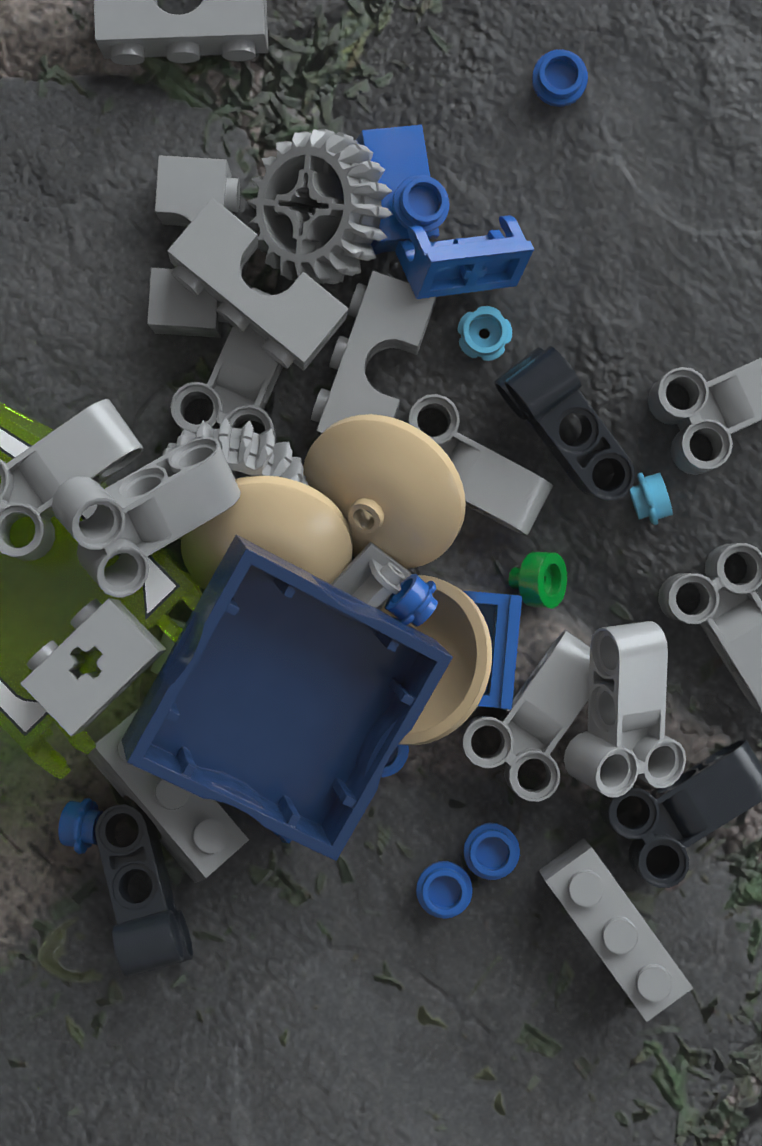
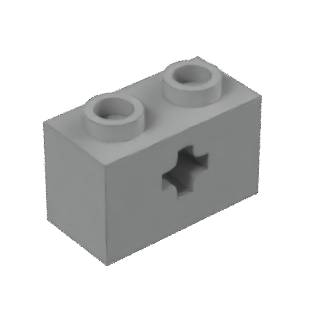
[20,598,167,736]

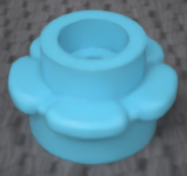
[457,306,512,361]
[629,472,673,525]

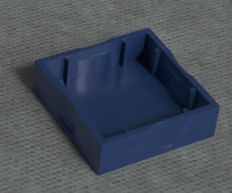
[121,534,453,861]

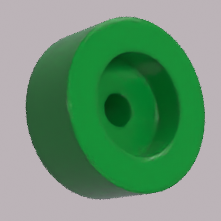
[509,552,567,609]

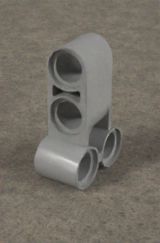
[170,287,283,443]
[648,358,762,475]
[406,394,553,536]
[0,399,143,561]
[52,437,241,597]
[658,543,762,714]
[564,621,686,797]
[459,629,590,802]

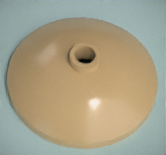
[303,414,466,569]
[181,476,353,590]
[380,575,492,746]

